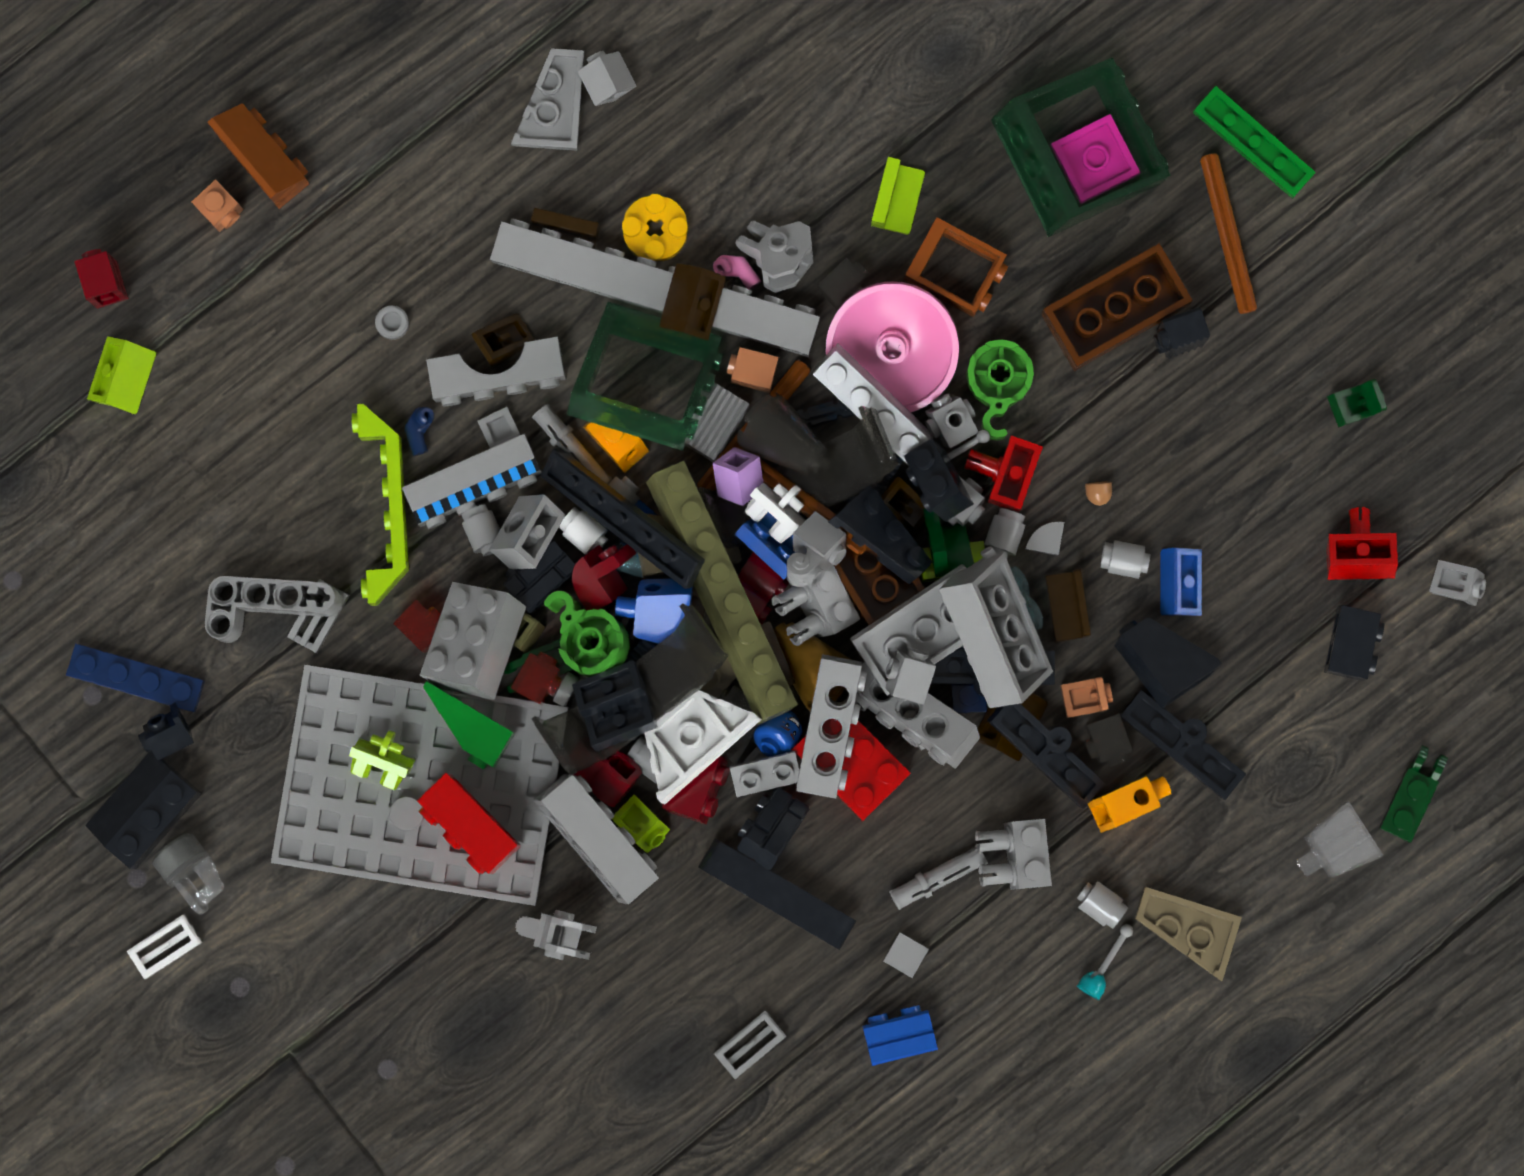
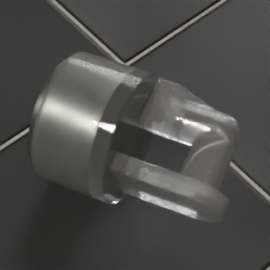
[152,833,224,915]

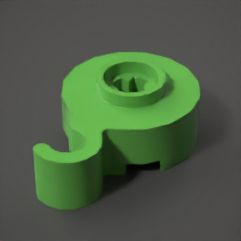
[966,339,1034,441]
[544,591,630,678]

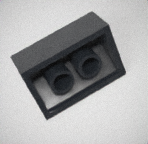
[85,750,202,869]

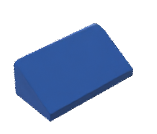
[1160,548,1202,616]

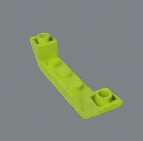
[352,404,409,606]

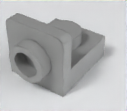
[1429,560,1486,606]

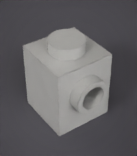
[578,51,637,106]
[885,648,936,705]

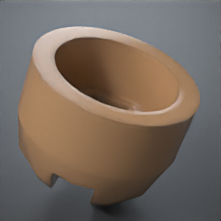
[1085,481,1112,506]

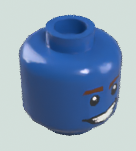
[753,711,803,757]

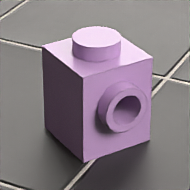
[713,447,763,506]

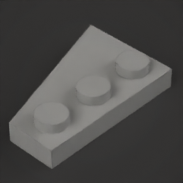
[511,48,585,151]

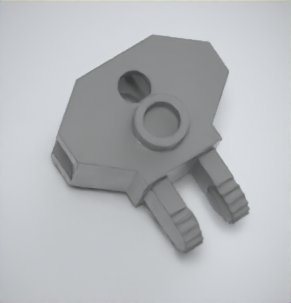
[735,221,814,293]
[515,910,597,960]

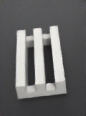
[127,914,203,979]

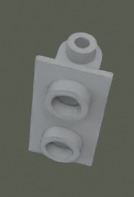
[730,751,799,797]

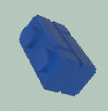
[862,1005,938,1066]

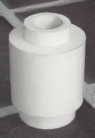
[559,507,608,555]

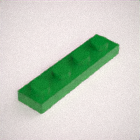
[1193,86,1316,199]

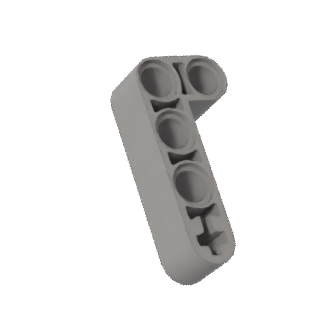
[205,576,343,643]

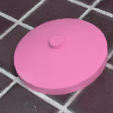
[826,281,959,412]

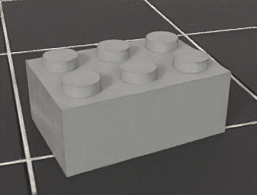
[420,582,526,700]

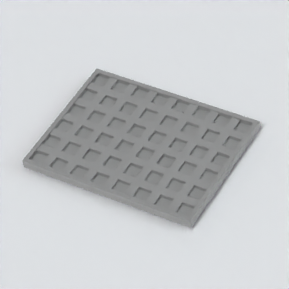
[271,665,569,906]

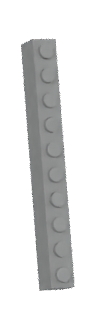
[490,219,820,357]

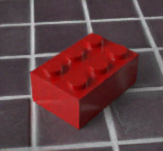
[792,719,911,822]
[417,772,521,874]

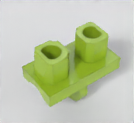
[349,730,415,790]

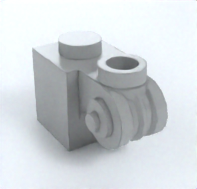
[787,511,847,587]

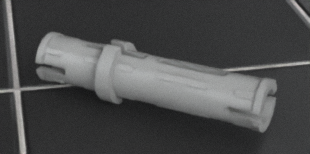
[532,404,612,484]
[889,846,988,910]

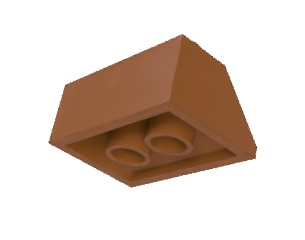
[207,103,309,209]

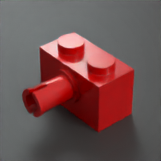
[964,435,1043,513]
[1326,507,1398,580]

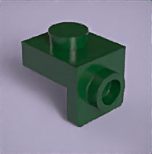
[1327,379,1387,428]

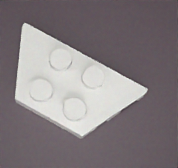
[645,688,762,805]

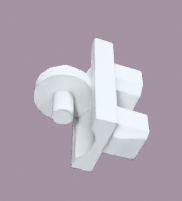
[745,483,806,543]

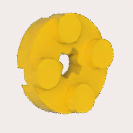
[622,194,688,261]

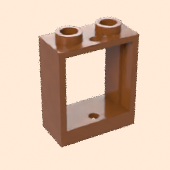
[904,217,1009,317]

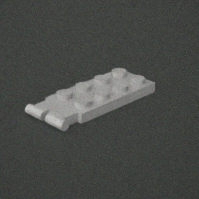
[850,546,1026,696]

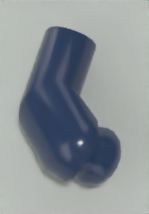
[404,407,434,456]

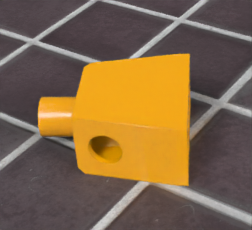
[583,405,649,474]
[1088,776,1171,833]

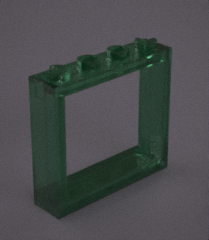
[567,302,724,451]

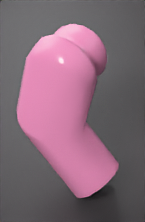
[713,255,761,290]

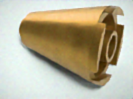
[774,622,851,712]

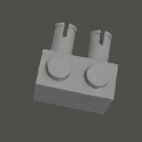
[772,565,860,646]
[975,819,1052,890]

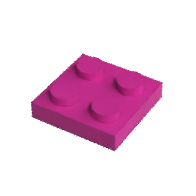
[1051,114,1140,204]

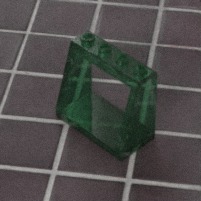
[991,57,1171,237]

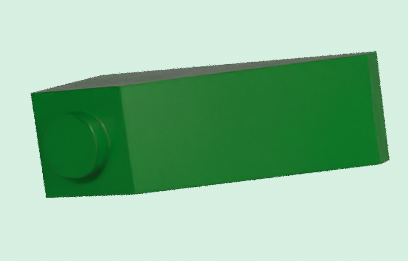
[423,681,515,770]

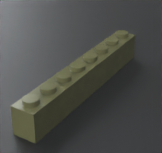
[646,461,798,725]

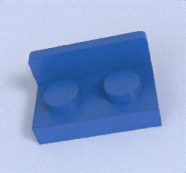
[735,512,796,580]

